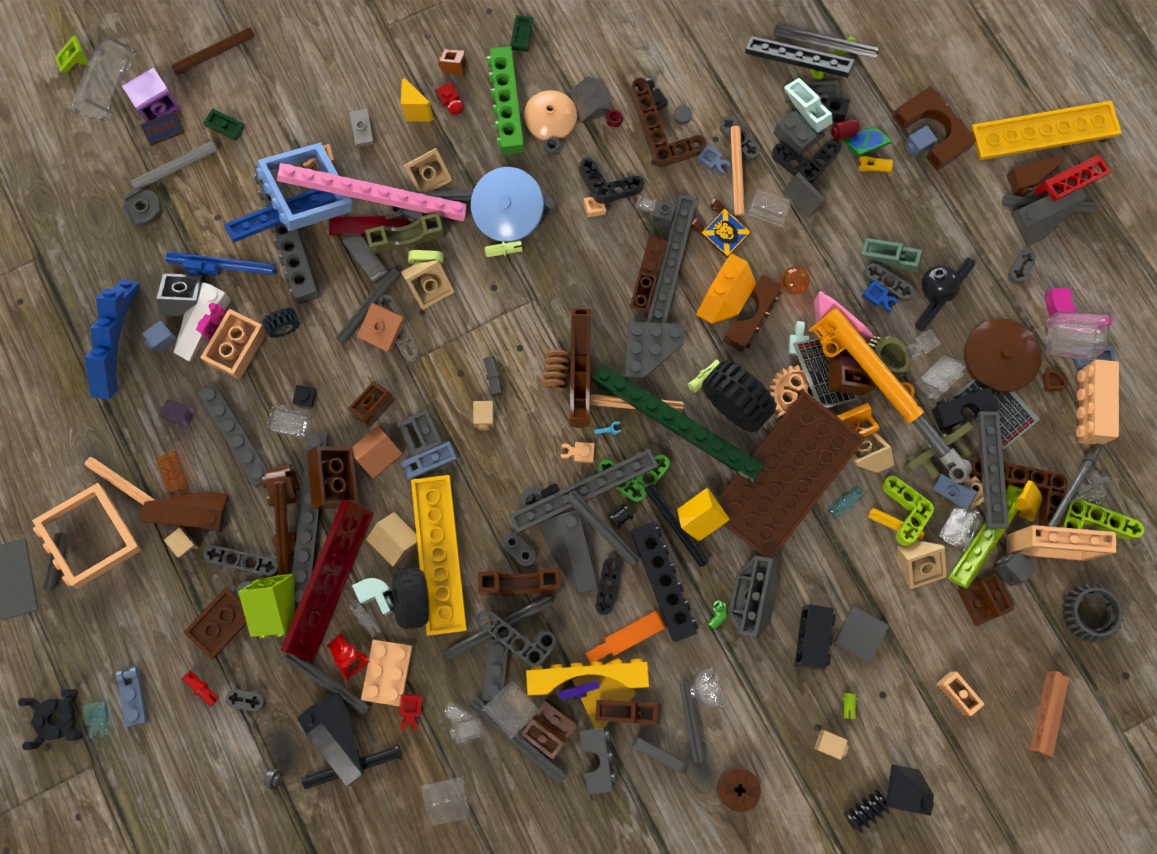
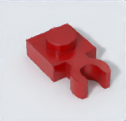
[399,694,422,731]

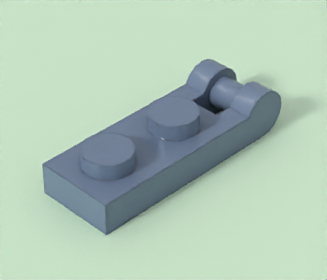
[400,441,457,481]
[116,667,148,727]

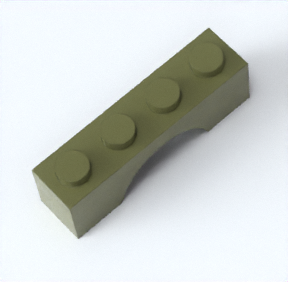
[365,213,444,255]

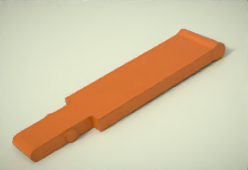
[585,610,667,663]

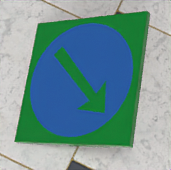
[842,126,893,158]

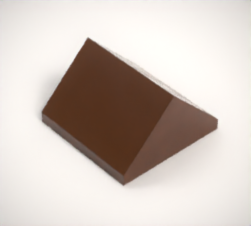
[348,381,395,428]

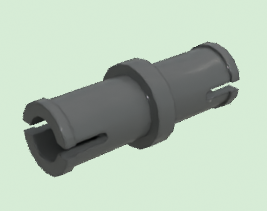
[483,356,504,396]

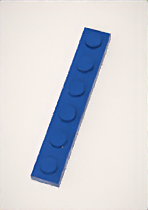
[224,189,336,243]

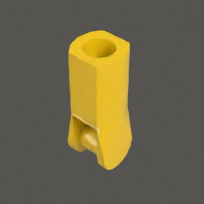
[858,156,893,172]

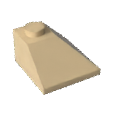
[401,260,454,310]
[851,432,894,473]
[897,540,947,590]

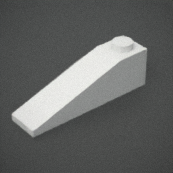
[174,282,231,362]

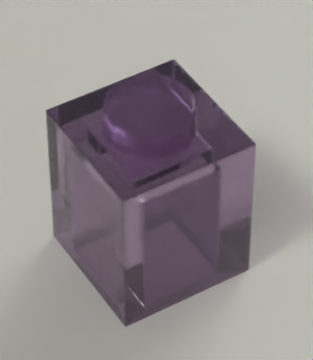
[160,399,194,428]

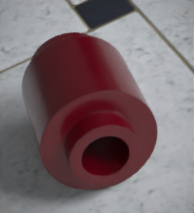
[831,118,860,141]

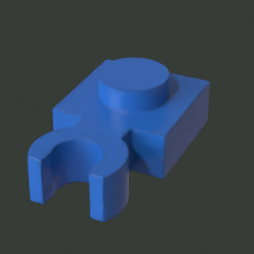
[182,260,220,276]
[862,280,898,312]

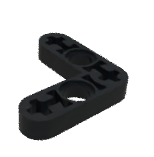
[771,141,840,184]
[579,158,644,204]

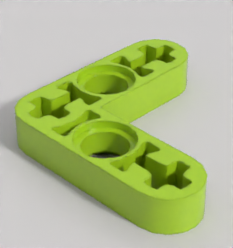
[882,476,934,546]

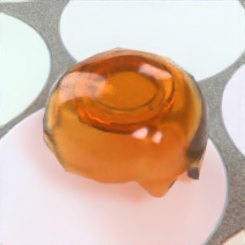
[779,266,810,295]

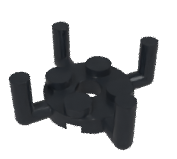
[18,689,83,750]

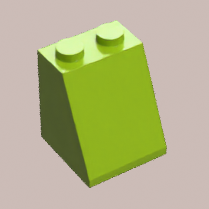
[238,574,295,638]

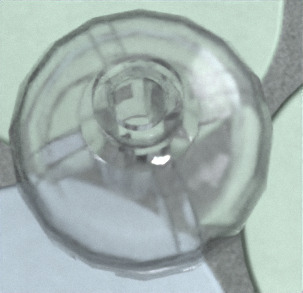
[690,667,725,709]

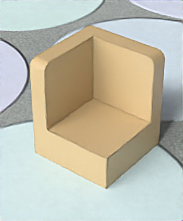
[164,527,199,558]

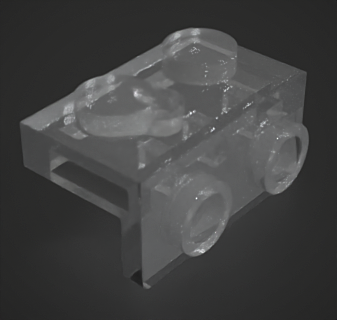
[938,504,982,552]

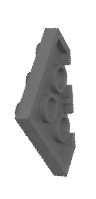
[625,321,685,379]

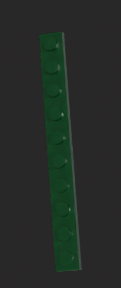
[591,363,764,482]

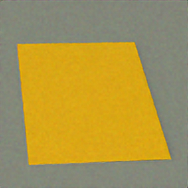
[572,658,636,728]

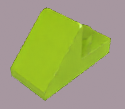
[55,36,89,73]

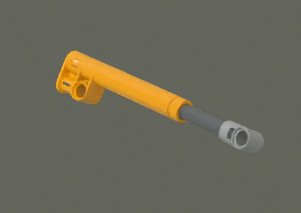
[809,307,972,483]

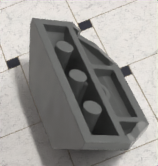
[729,556,779,638]

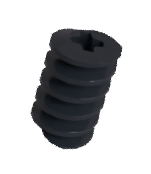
[843,789,890,834]

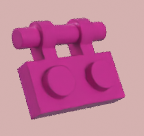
[195,303,227,341]

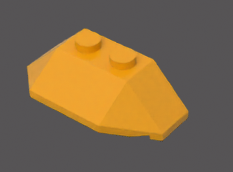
[696,253,756,324]

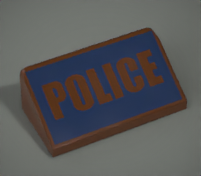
[140,112,184,146]

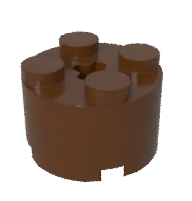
[262,464,301,507]
[717,767,761,812]

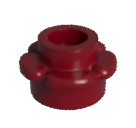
[606,110,623,128]

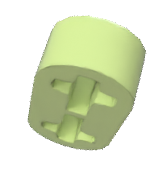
[408,250,444,265]

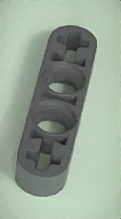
[203,545,278,576]

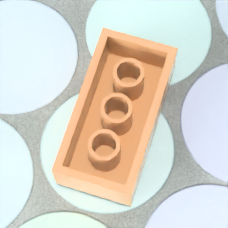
[1076,359,1119,445]

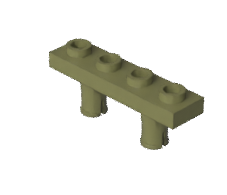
[902,422,973,480]

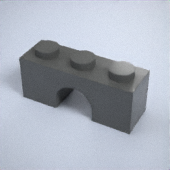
[579,727,616,795]

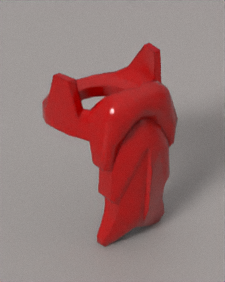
[326,633,370,682]

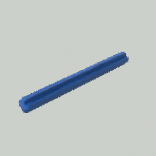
[165,252,276,275]

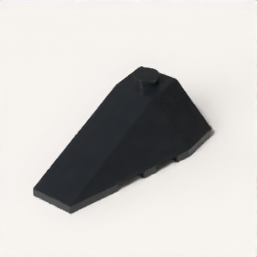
[297,693,364,786]

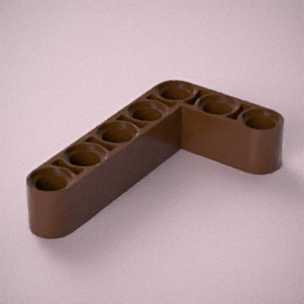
[631,78,706,167]
[969,458,1068,527]

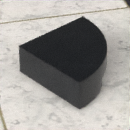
[540,483,561,499]

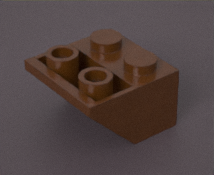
[828,355,875,396]

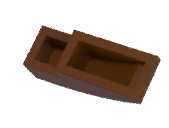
[595,700,661,724]

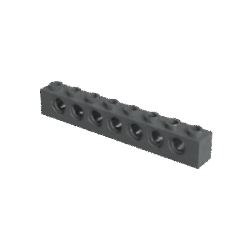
[253,166,321,304]

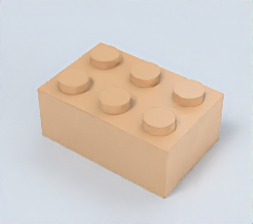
[200,309,267,380]

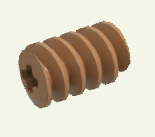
[541,350,571,391]

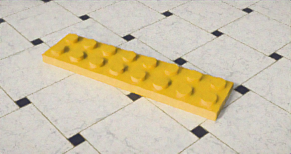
[970,100,1122,161]
[411,475,467,636]

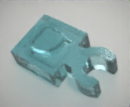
[83,701,109,739]

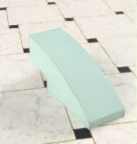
[784,78,833,133]

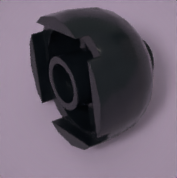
[922,265,960,304]

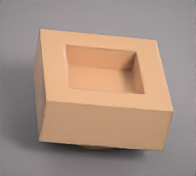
[583,197,606,217]

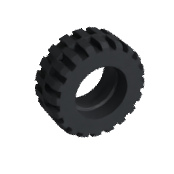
[702,361,776,433]

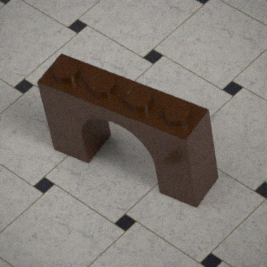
[892,86,976,171]
[478,568,561,596]

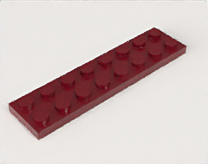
[280,499,373,661]

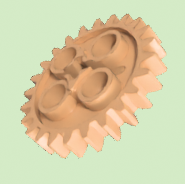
[768,365,815,418]

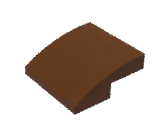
[958,573,1014,626]
[521,699,579,759]

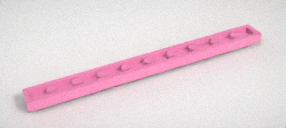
[277,163,466,221]

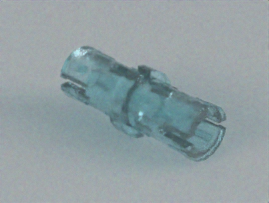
[827,486,865,520]

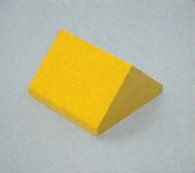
[401,78,434,122]
[677,488,730,542]

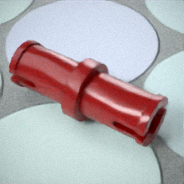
[181,670,220,707]

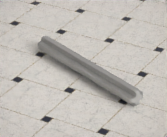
[131,141,217,189]

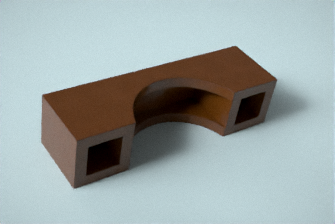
[723,274,782,352]

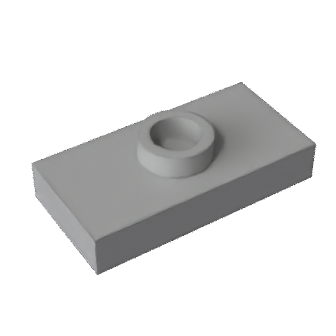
[349,109,374,147]

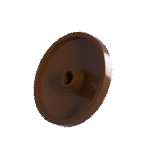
[964,319,1042,393]

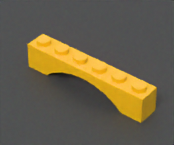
[526,659,649,696]

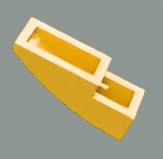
[1014,480,1042,522]

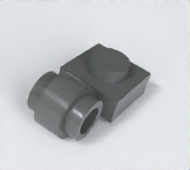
[390,206,425,223]

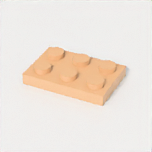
[361,640,413,706]

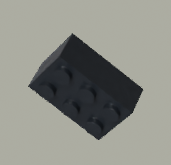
[794,604,836,670]

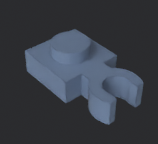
[697,144,731,176]

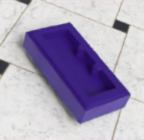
[559,681,599,700]

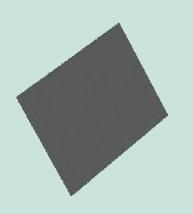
[0,538,37,620]

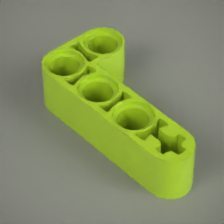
[1060,499,1144,540]

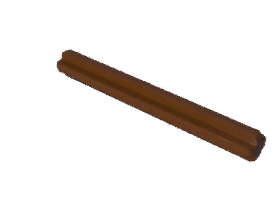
[171,27,254,74]
[273,482,290,575]

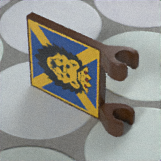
[691,199,751,258]

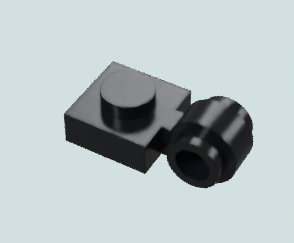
[637,78,668,111]

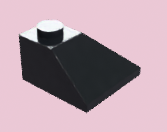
[886,764,934,816]

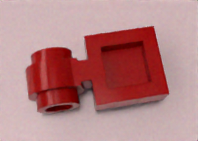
[435,82,464,116]

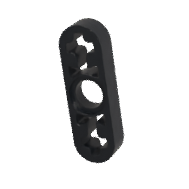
[595,558,621,615]

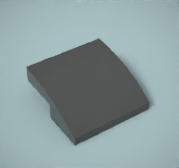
[834,606,889,663]

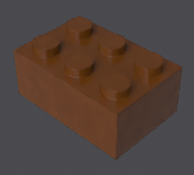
[307,446,358,509]

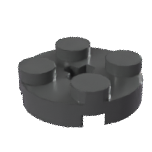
[122,189,162,227]

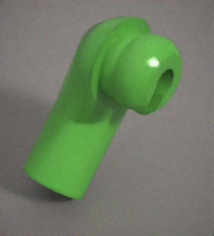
[707,600,727,630]

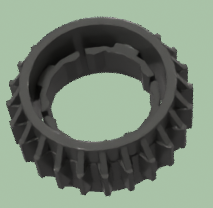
[1061,583,1124,643]

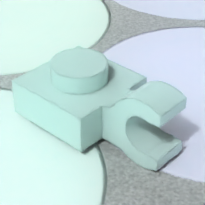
[788,321,809,355]

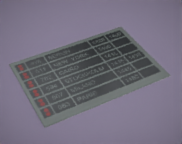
[793,338,858,408]
[955,379,1040,449]

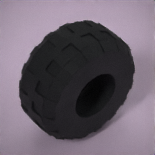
[392,568,429,629]

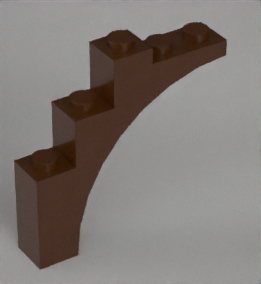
[570,308,591,428]

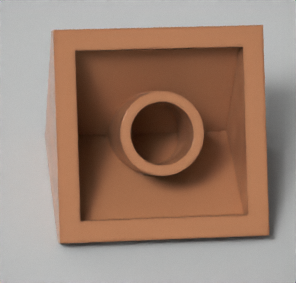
[353,426,403,479]

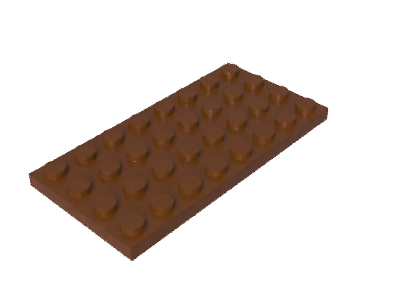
[717,391,866,558]

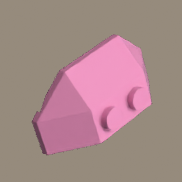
[814,291,875,350]

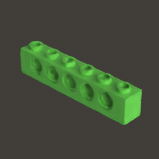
[487,46,524,155]

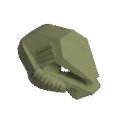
[868,336,911,378]

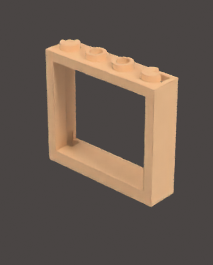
[32,483,142,589]
[1006,525,1116,561]

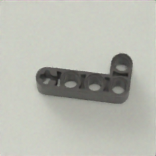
[476,610,556,666]

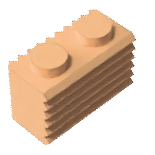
[937,671,984,716]

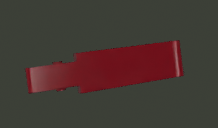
[329,216,408,236]

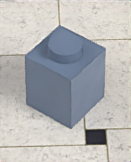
[905,126,938,158]
[142,320,177,353]

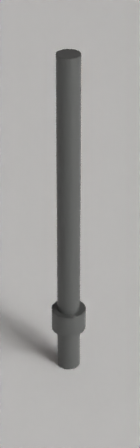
[1047,444,1103,527]

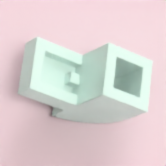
[352,578,394,615]

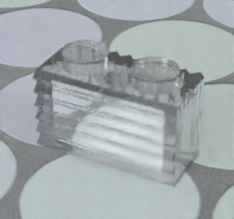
[266,405,313,439]

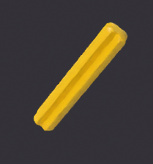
[868,508,925,541]

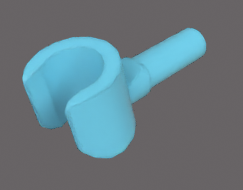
[594,422,621,435]

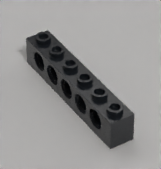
[630,522,699,643]

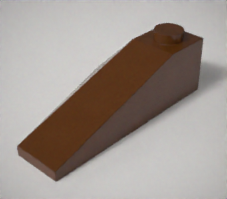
[141,491,228,532]

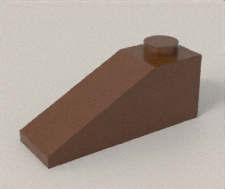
[1007,155,1066,195]

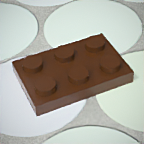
[183,587,247,659]

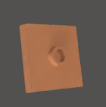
[357,303,405,352]

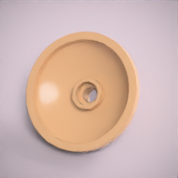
[524,90,577,141]

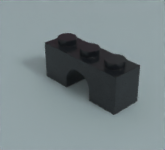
[932,387,999,431]

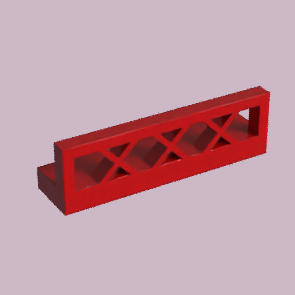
[1035,154,1111,202]

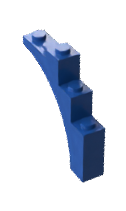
[85,280,140,399]

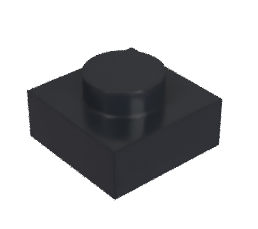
[292,385,316,408]

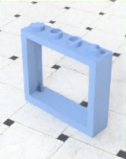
[256,142,353,231]

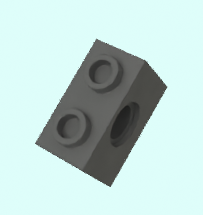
[992,552,1037,587]

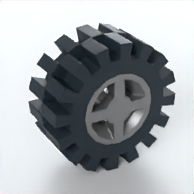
[262,307,300,338]

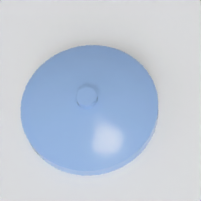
[471,167,544,242]

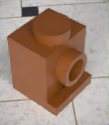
[438,49,468,77]

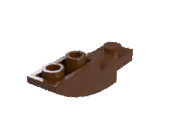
[630,236,667,313]

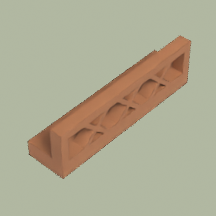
[1030,671,1069,757]

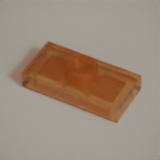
[156,451,188,495]

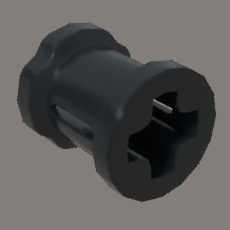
[608,504,634,529]

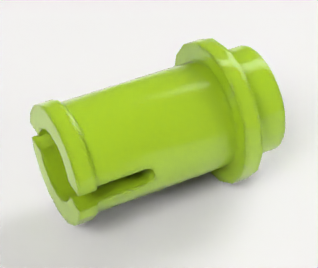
[842,693,858,719]

